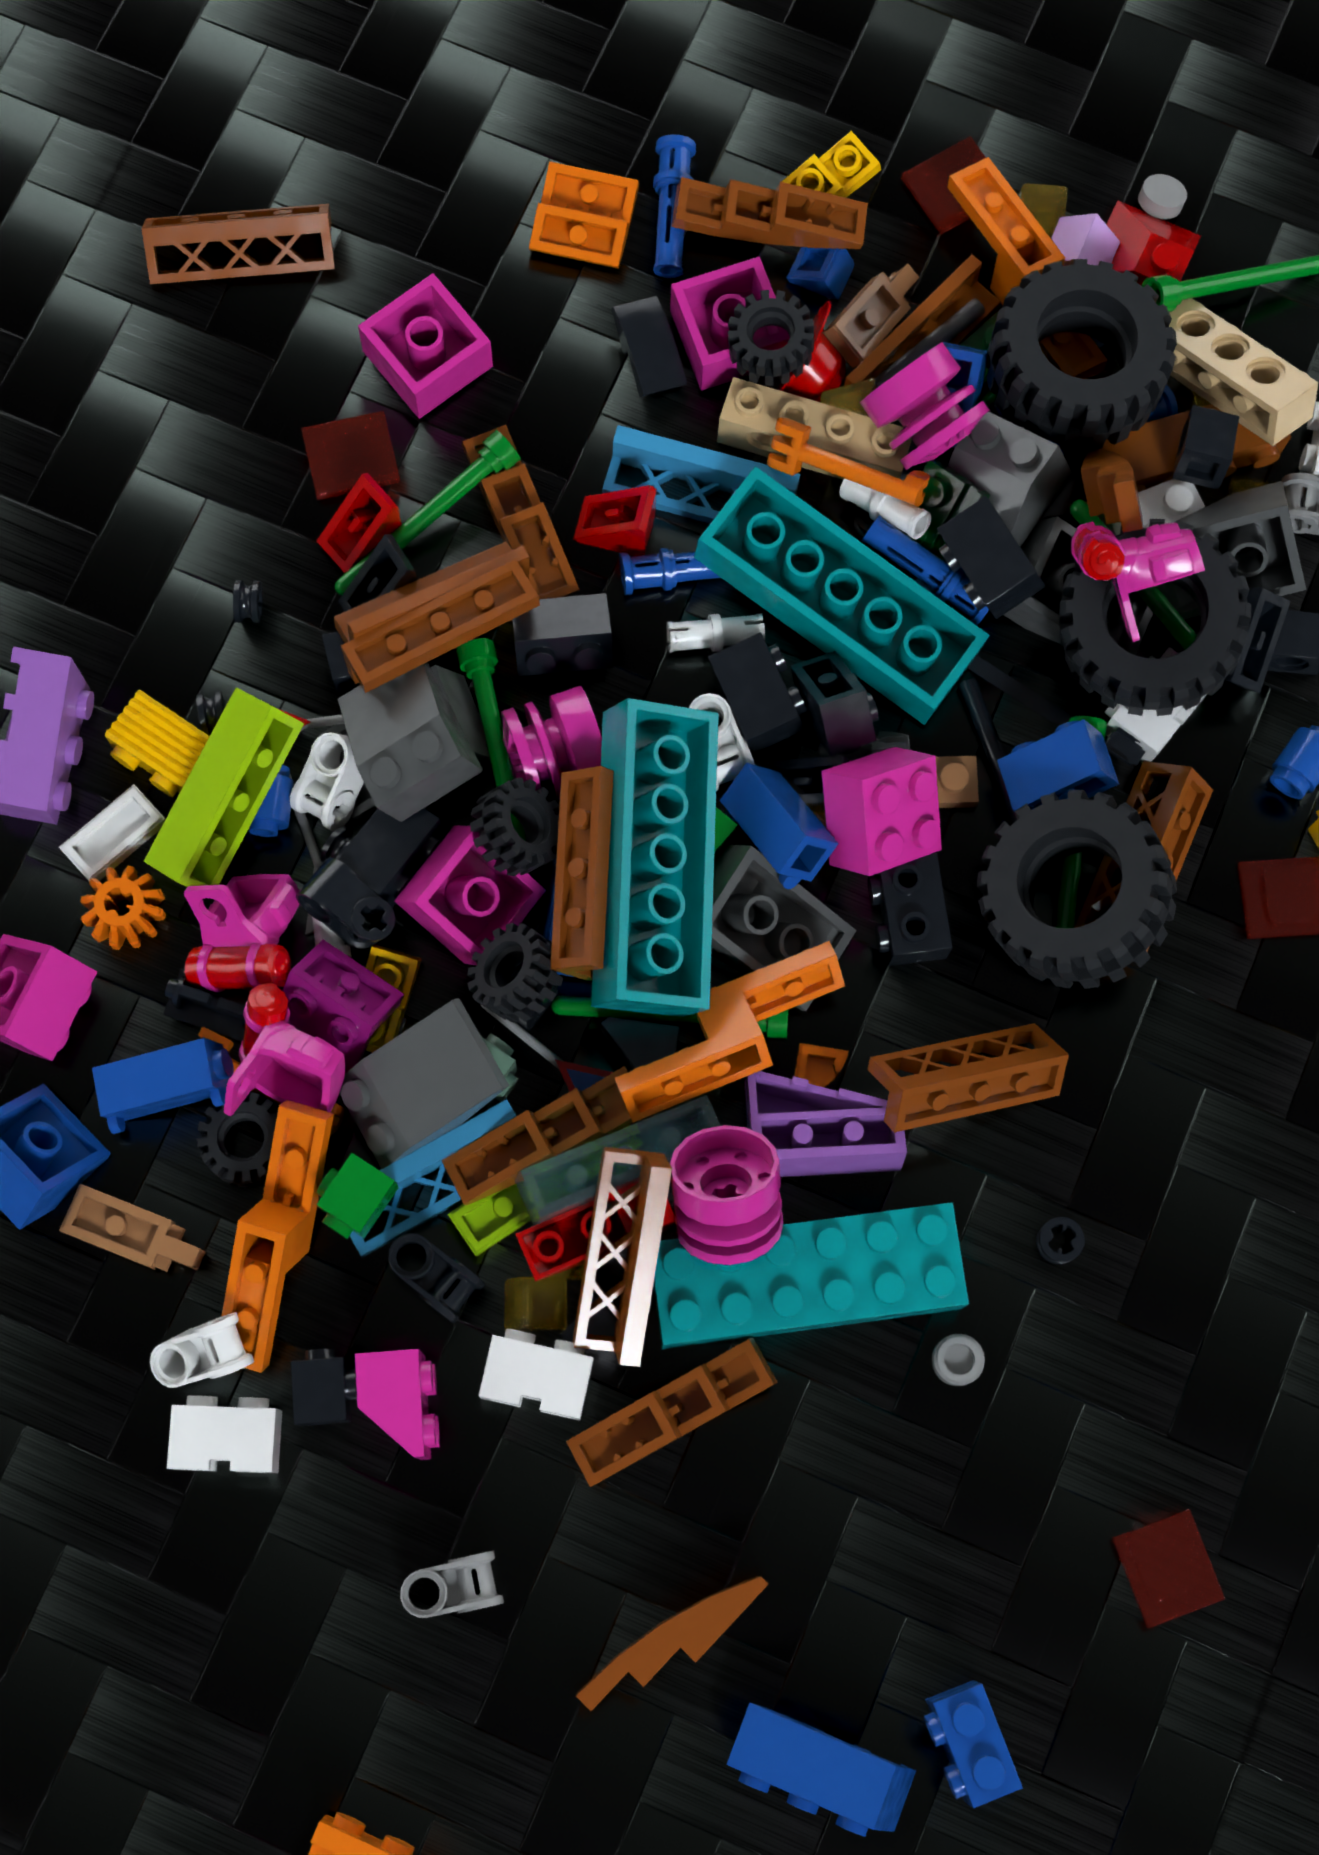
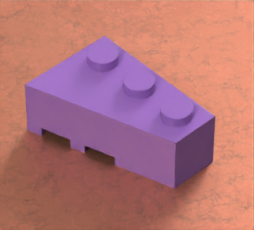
[0,647,94,825]
[744,1070,907,1177]

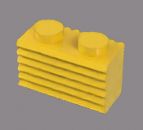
[105,690,210,797]

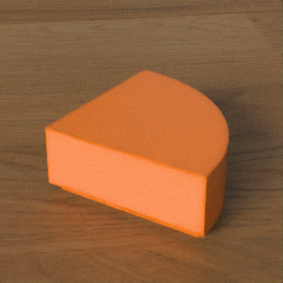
[794,1043,849,1087]

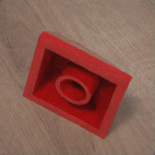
[1106,200,1201,286]

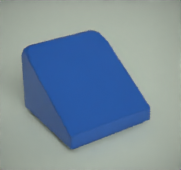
[787,247,854,300]

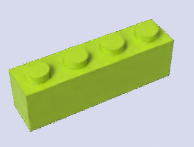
[143,687,304,887]

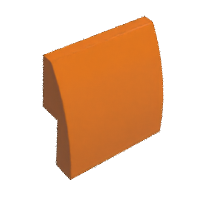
[529,161,639,269]

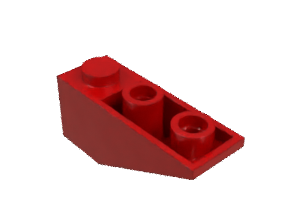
[515,1180,676,1282]

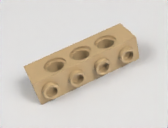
[1169,298,1319,446]
[717,377,912,480]

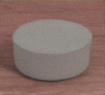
[1138,174,1187,219]
[932,1334,985,1386]

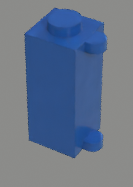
[720,763,839,889]
[92,1038,234,1134]

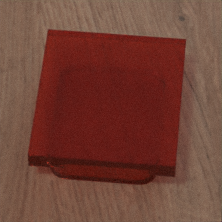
[901,136,986,235]
[301,410,400,500]
[1238,856,1319,939]
[1112,1509,1225,1628]

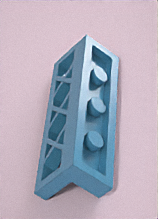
[602,425,800,523]
[350,1099,516,1258]

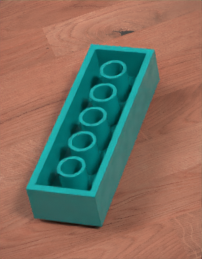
[694,466,990,725]
[591,698,719,1017]
[653,1202,969,1349]

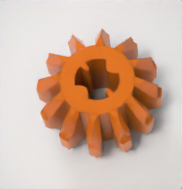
[80,865,166,950]

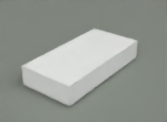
[59,784,166,881]

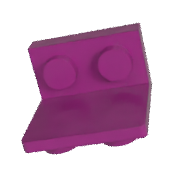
[283,939,404,1074]

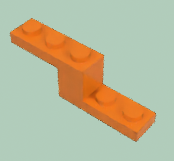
[947,157,1108,379]
[615,941,845,1123]
[222,1100,334,1373]

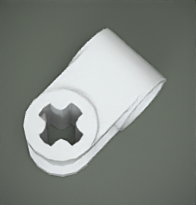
[689,693,755,791]
[290,732,364,831]
[150,1312,254,1388]

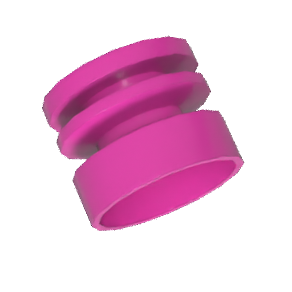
[859,342,990,470]
[501,686,602,800]
[670,1125,783,1265]

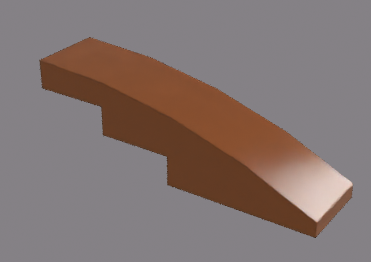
[671,177,868,249]
[462,425,580,599]
[1081,449,1143,533]
[442,1066,632,1206]
[566,1337,778,1487]
[576,1576,768,1711]

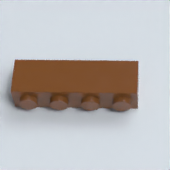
[1102,404,1291,492]

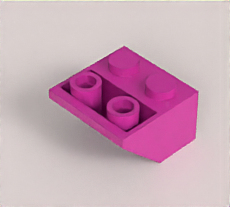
[355,1349,440,1460]

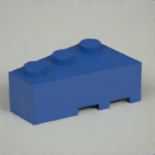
[726,1703,916,1837]

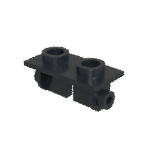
[163,969,250,1042]

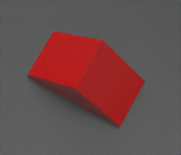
[317,473,402,573]
[573,485,657,556]

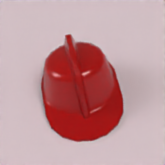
[776,301,846,404]

